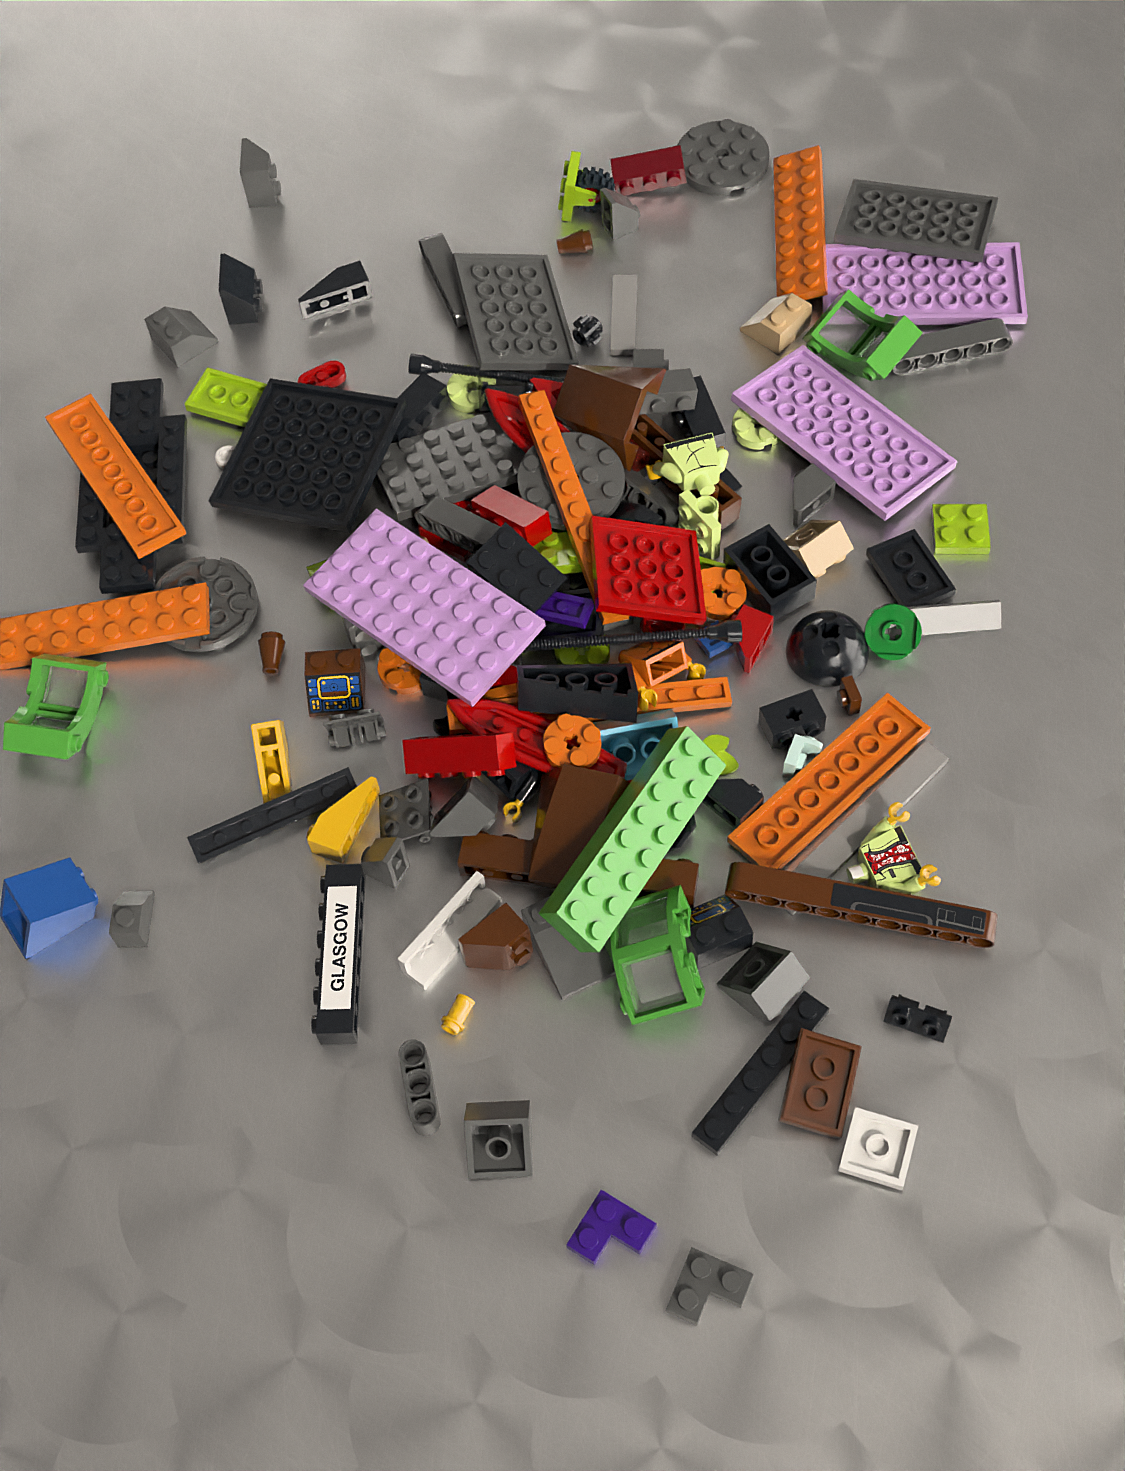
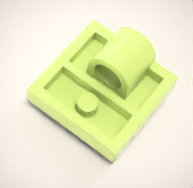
[678,489,721,560]

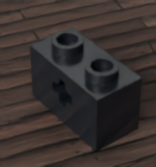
[758,689,826,749]

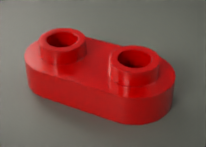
[298,361,346,388]

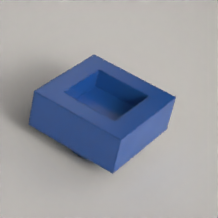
[695,620,733,659]

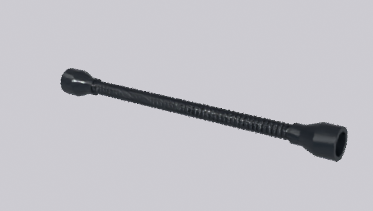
[408,353,564,383]
[522,619,742,653]

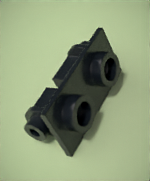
[883,994,952,1043]

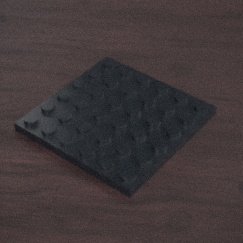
[208,378,408,532]

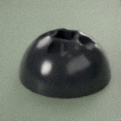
[786,610,869,687]

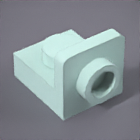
[782,734,823,779]

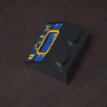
[685,895,754,969]

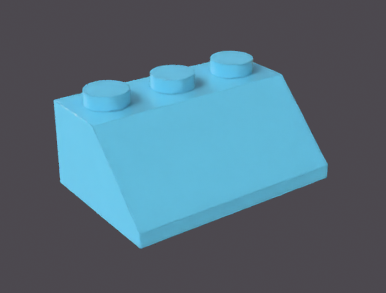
[593,709,678,780]

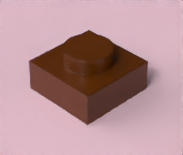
[837,675,862,716]

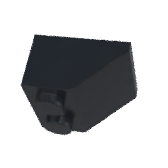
[218,253,263,325]

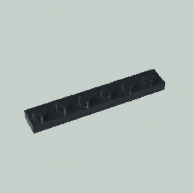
[187,767,357,864]
[692,991,830,1156]

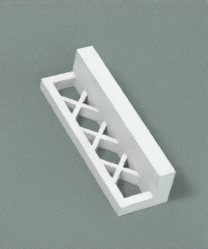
[398,871,503,990]

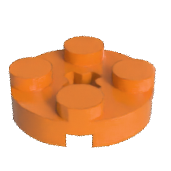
[701,567,747,620]
[377,648,422,695]
[543,714,601,769]

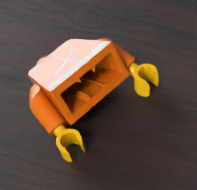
[618,640,706,712]

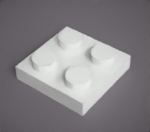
[838,1107,918,1190]

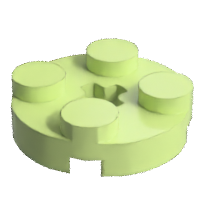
[447,365,496,413]
[731,408,780,450]

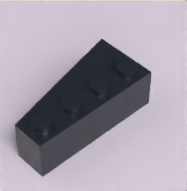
[516,663,638,723]

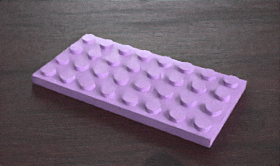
[822,242,1028,325]
[731,345,957,521]
[303,509,546,707]

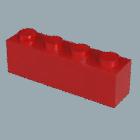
[402,732,516,779]

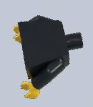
[461,761,543,823]

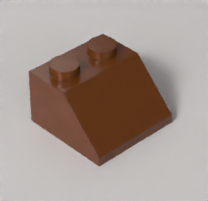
[458,903,533,971]

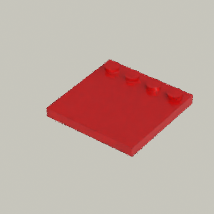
[589,516,707,625]

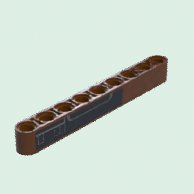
[725,862,998,948]

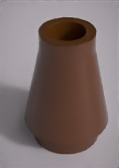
[556,229,593,254]
[258,631,286,674]

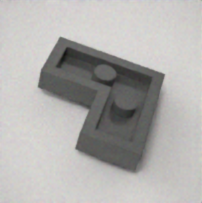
[666,1247,753,1325]

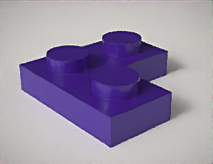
[566,1190,657,1265]

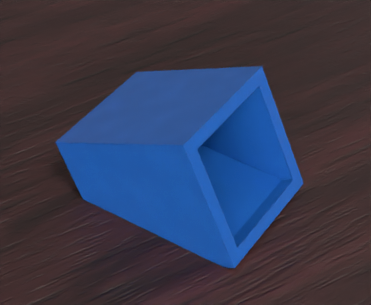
[0,857,98,959]

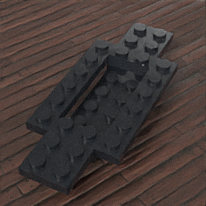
[75,378,187,594]

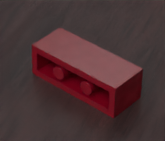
[610,145,687,196]

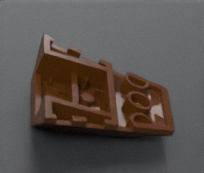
[553,365,666,471]
[528,764,630,888]

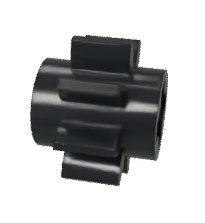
[572,315,603,347]

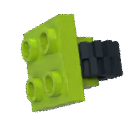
[558,151,615,222]

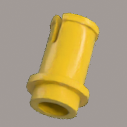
[441,994,475,1035]

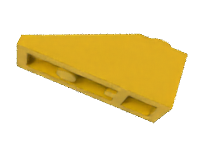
[251,720,292,803]
[306,776,380,864]

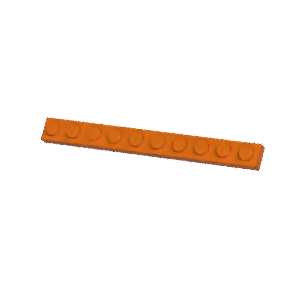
[518,390,629,625]
[446,677,732,735]

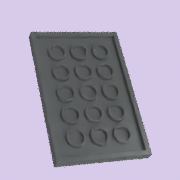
[834,179,998,263]
[452,253,579,370]
[376,411,526,522]

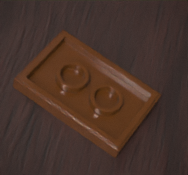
[778,1028,862,1139]

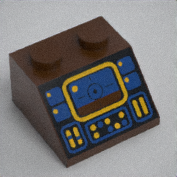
[304,648,365,717]

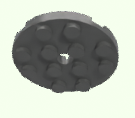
[677,119,769,195]
[517,432,625,531]
[152,556,258,652]

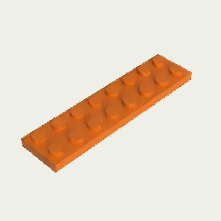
[773,145,828,300]
[45,394,186,559]
[0,582,210,670]
[727,693,931,869]

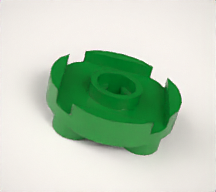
[864,603,922,660]

